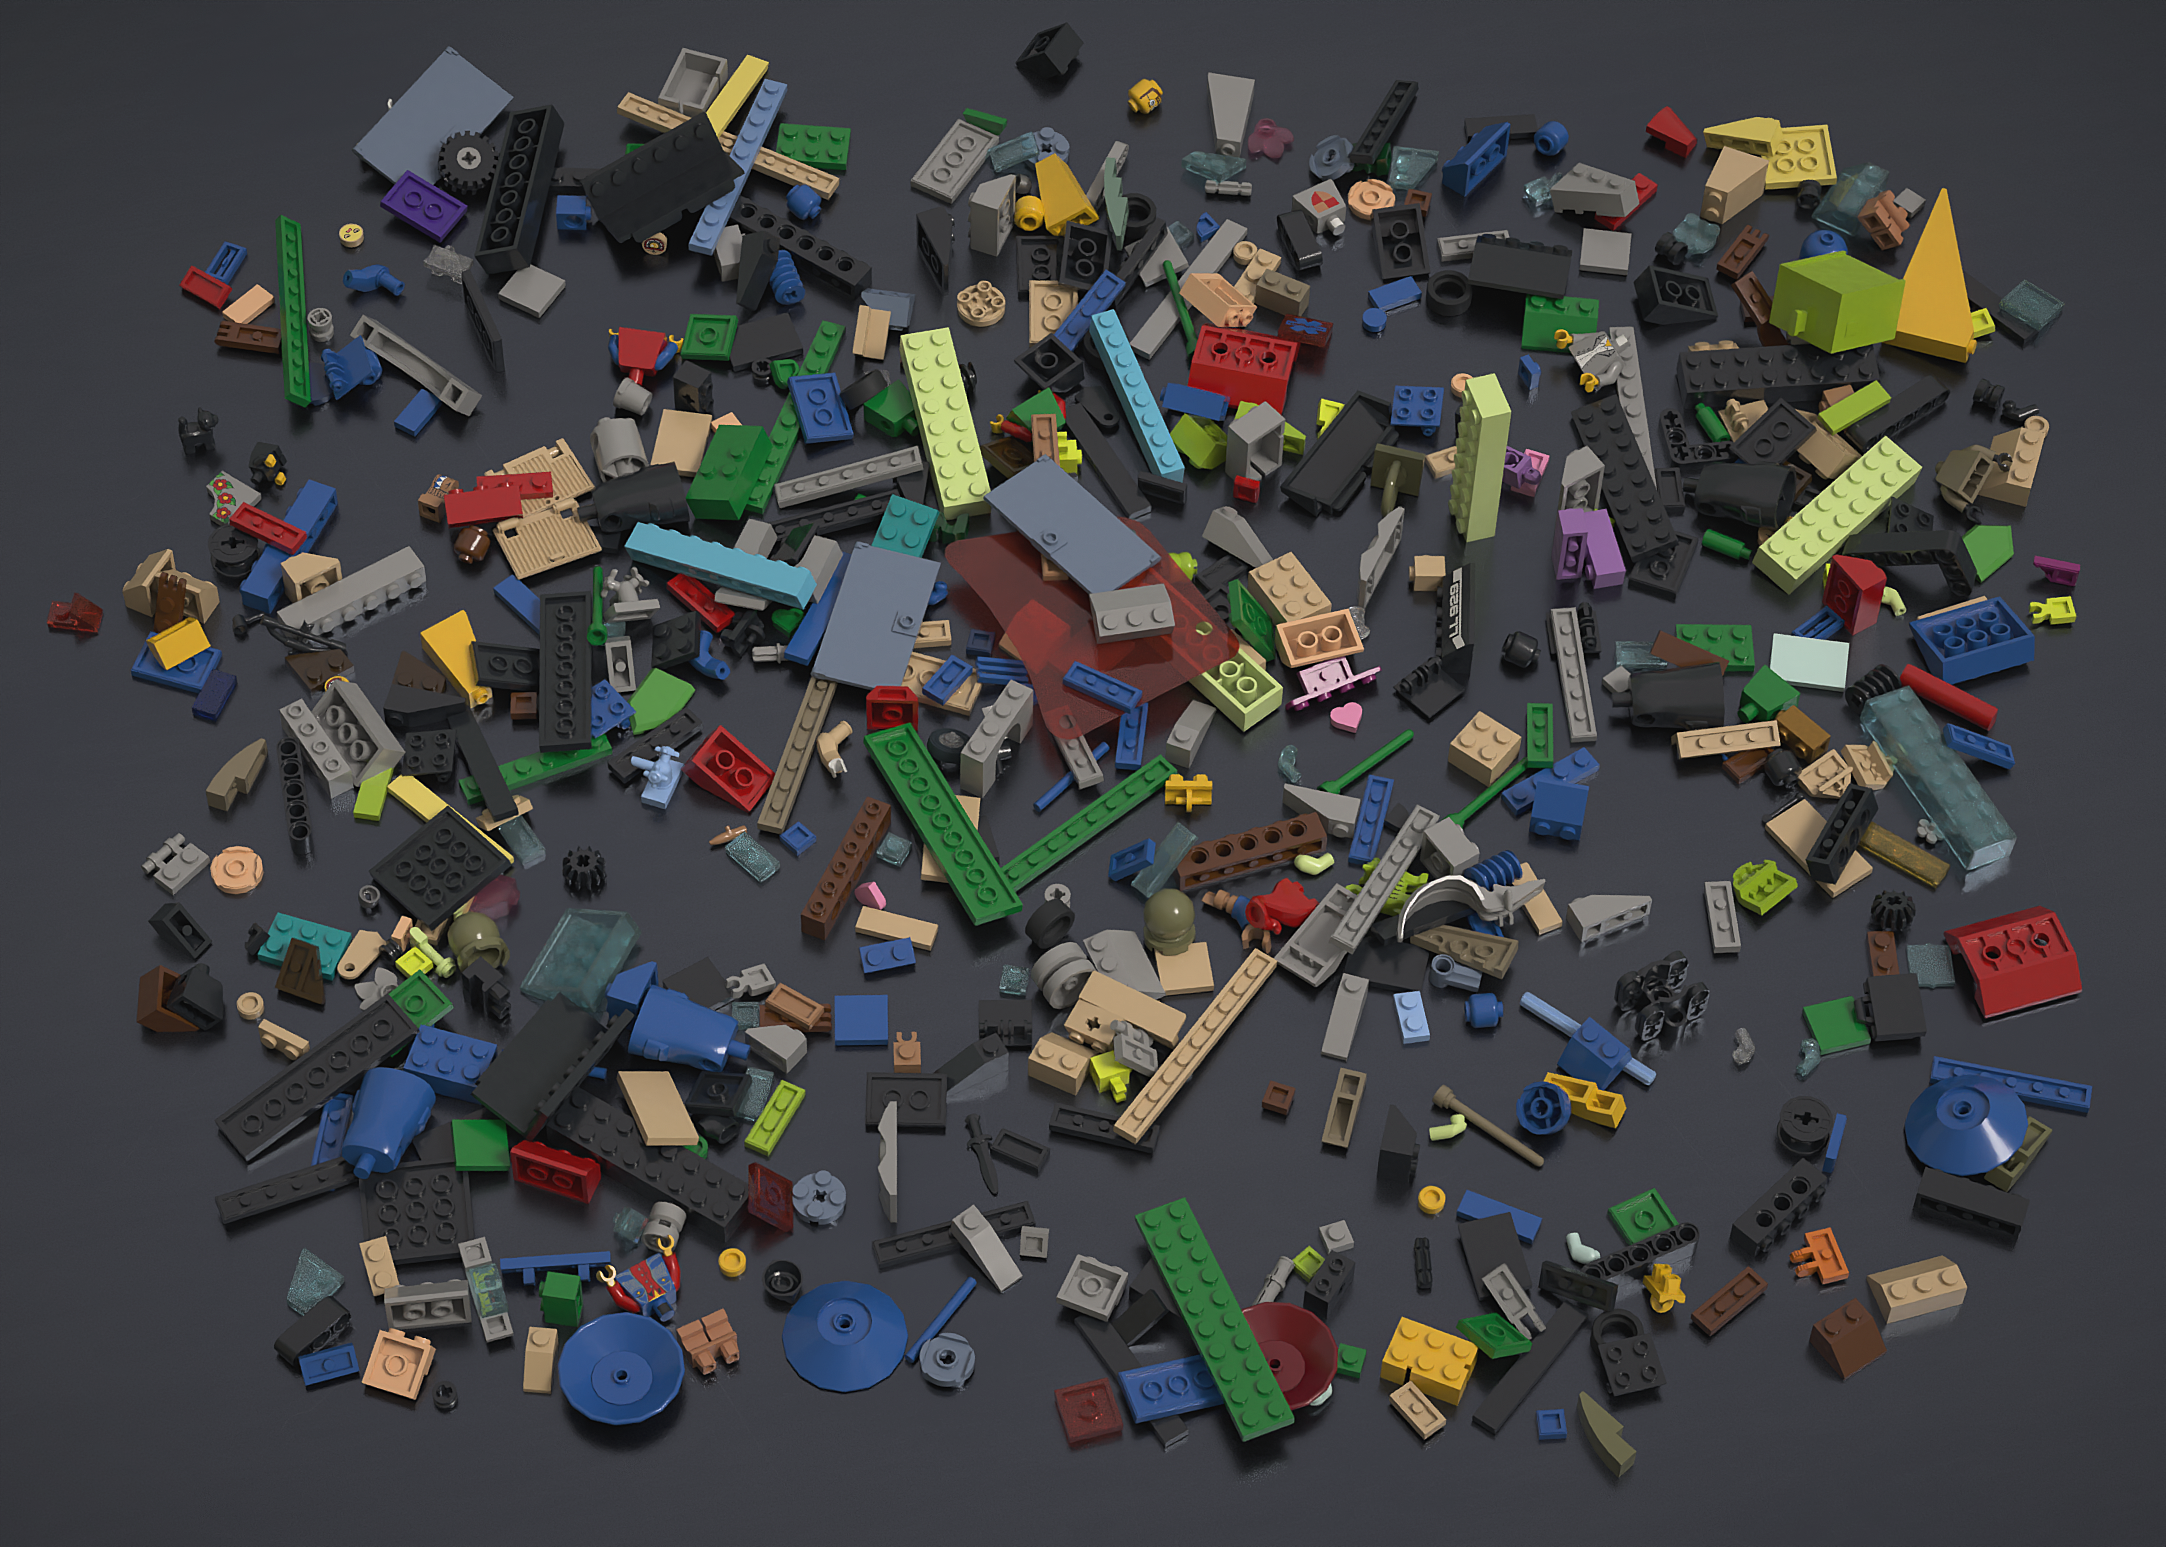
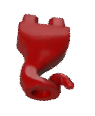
[1245,878,1320,935]

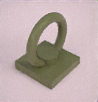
[1370,443,1425,518]

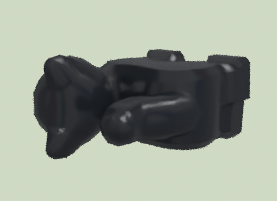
[178,407,219,455]

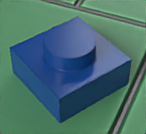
[1518,354,1541,390]

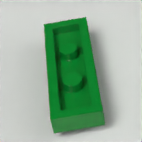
[1527,703,1553,768]

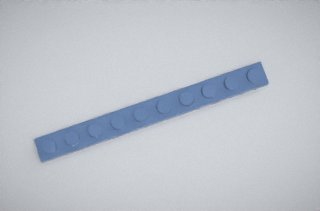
[689,79,787,256]

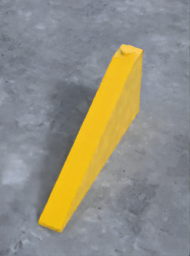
[1882,188,1977,363]

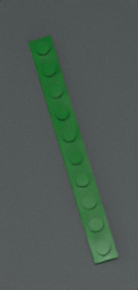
[275,215,311,407]
[744,320,846,514]
[1001,754,1177,892]

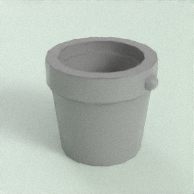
[613,377,652,415]

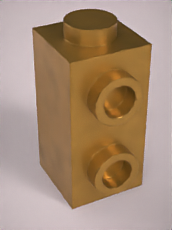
[1774,705,1831,764]

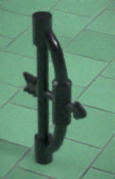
[260,615,346,656]

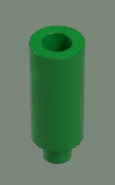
[1695,403,1730,442]
[1701,529,1752,560]

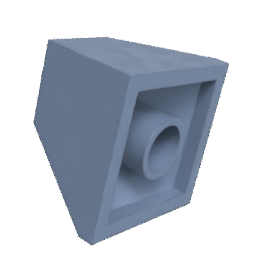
[861,288,916,331]

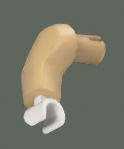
[816,721,853,778]

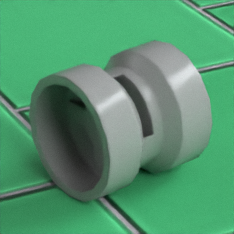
[308,308,334,342]

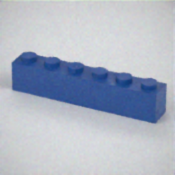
[239,479,338,614]

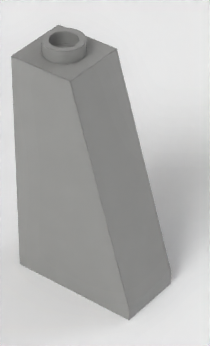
[1207,73,1255,158]

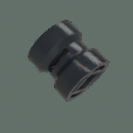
[1655,232,1689,265]
[1973,378,2005,410]

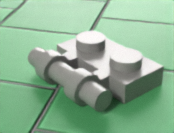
[141,833,210,895]
[1110,1020,1158,1078]

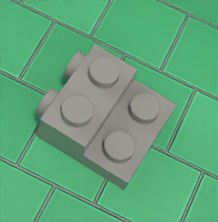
[1056,1254,1128,1322]

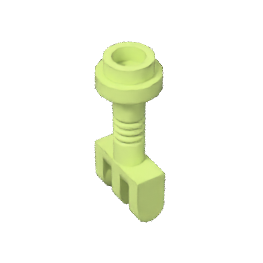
[410,927,456,978]

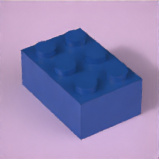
[403,1024,498,1105]

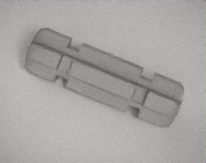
[1205,180,1252,196]

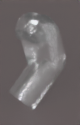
[1732,1028,1756,1064]

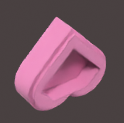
[1330,702,1362,733]
[854,882,886,910]

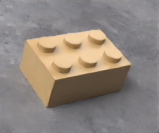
[1247,552,1332,626]

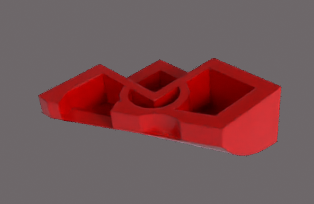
[1646,106,1698,158]

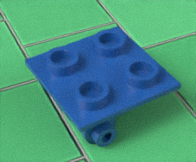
[321,335,373,400]
[1391,386,1444,436]
[592,679,636,739]

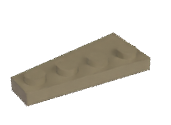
[1410,925,1518,979]

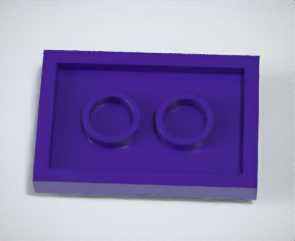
[380,170,467,243]

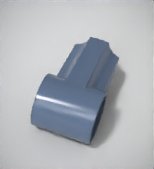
[1429,954,1482,992]

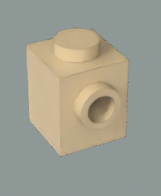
[1408,555,1446,591]

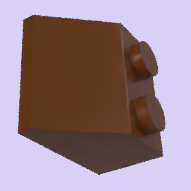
[136,965,199,1032]
[1809,1297,1887,1380]

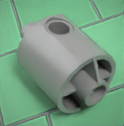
[590,417,649,483]

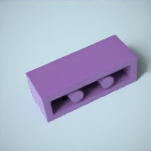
[1551,508,1588,580]
[1584,509,1626,589]

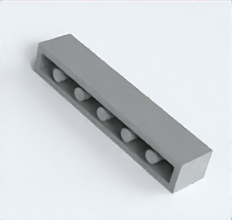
[277,546,426,643]

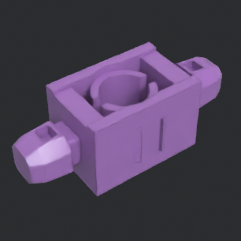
[1502,446,1541,489]

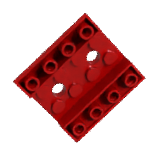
[1187,323,1301,416]
[1943,906,2082,1018]

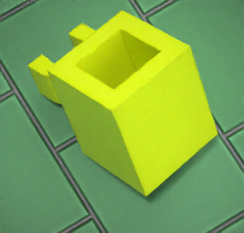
[1057,432,1082,474]
[1090,1050,1132,1103]

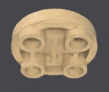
[957,281,1005,327]

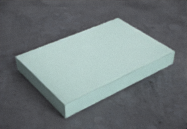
[1770,633,1849,692]

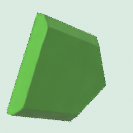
[1962,525,2014,583]
[627,668,695,735]

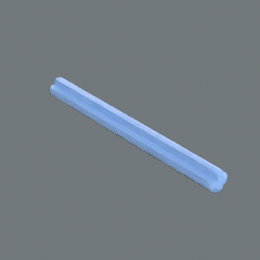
[1520,992,1656,1085]

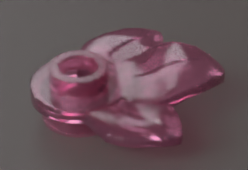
[1248,118,1294,158]

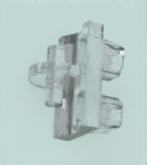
[423,245,474,284]

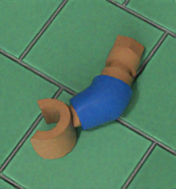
[1202,890,1271,954]

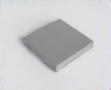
[1124,227,1189,287]
[1579,228,1631,275]
[498,264,566,318]
[714,586,773,611]

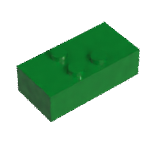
[686,425,773,520]

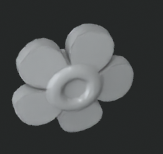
[1916,819,1945,843]

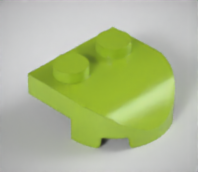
[1733,860,1798,915]

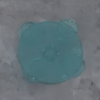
[1673,213,1720,254]

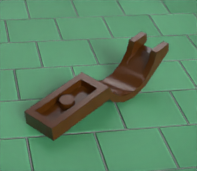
[1731,271,1791,347]

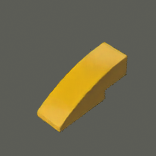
[1544,1072,1626,1128]

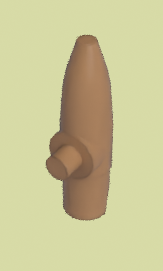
[709,825,747,845]

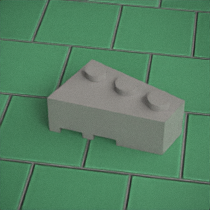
[1550,163,1640,217]

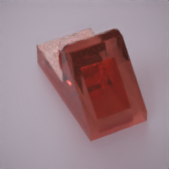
[47,592,103,632]

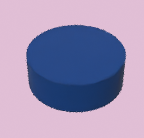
[1362,308,1387,332]

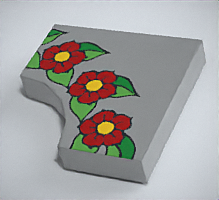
[206,471,261,526]

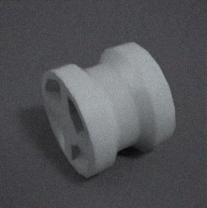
[1044,884,1071,908]

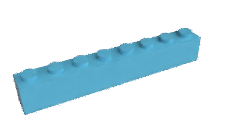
[1089,309,1185,483]
[624,522,817,610]

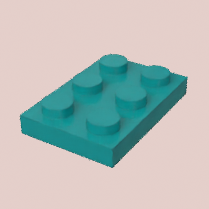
[872,494,940,558]
[258,912,352,981]

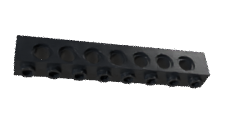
[700,195,872,301]

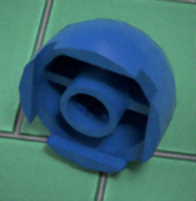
[1799,230,1848,260]
[1516,1081,1571,1135]

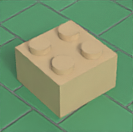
[1448,711,1521,787]

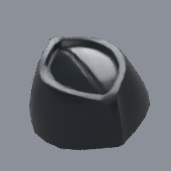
[762,1260,803,1304]

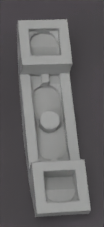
[458,1237,514,1342]

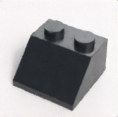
[1015,22,1084,78]
[1014,333,1085,392]
[770,522,820,567]
[1377,1104,1420,1183]

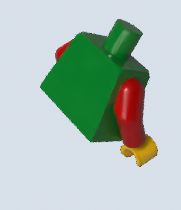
[990,387,1066,446]

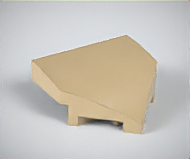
[1841,741,1901,790]
[1798,749,1853,799]

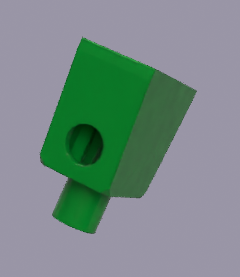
[863,379,920,437]
[1737,665,1800,723]

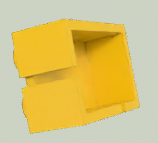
[1380,1317,1479,1406]

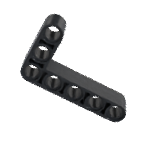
[1842,530,1977,597]

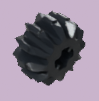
[562,846,606,890]
[1871,890,1916,932]

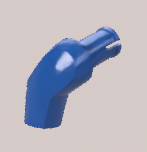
[343,264,405,296]
[688,630,730,680]

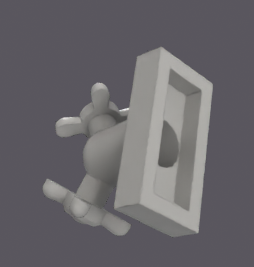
[601,567,660,623]

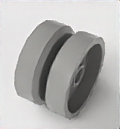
[1031,942,1098,1009]

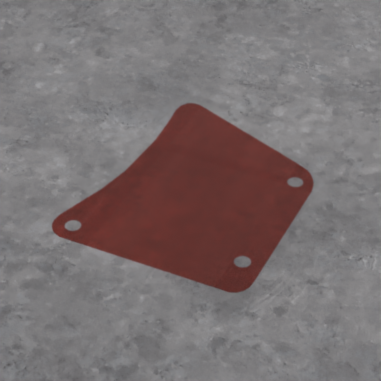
[945,517,1240,740]

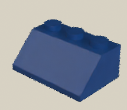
[1442,122,1511,197]

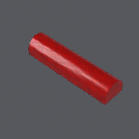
[1900,664,1998,731]

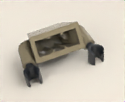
[1935,445,2013,523]

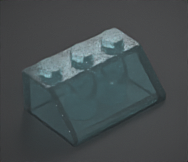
[1812,162,1889,236]

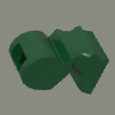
[1351,143,1392,176]
[928,512,970,548]

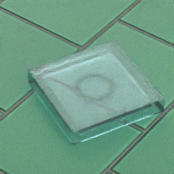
[1999,279,2065,331]

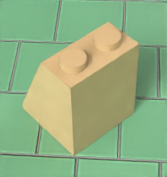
[1700,146,1769,224]

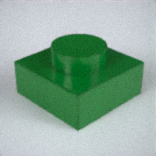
[1336,1343,1367,1378]

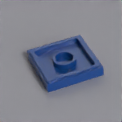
[835,995,888,1045]

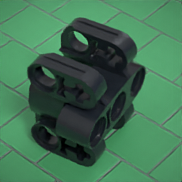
[1614,950,1710,1040]

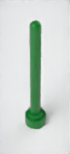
[1163,260,1198,360]
[587,566,607,645]
[1317,729,1414,794]
[1441,757,1527,829]

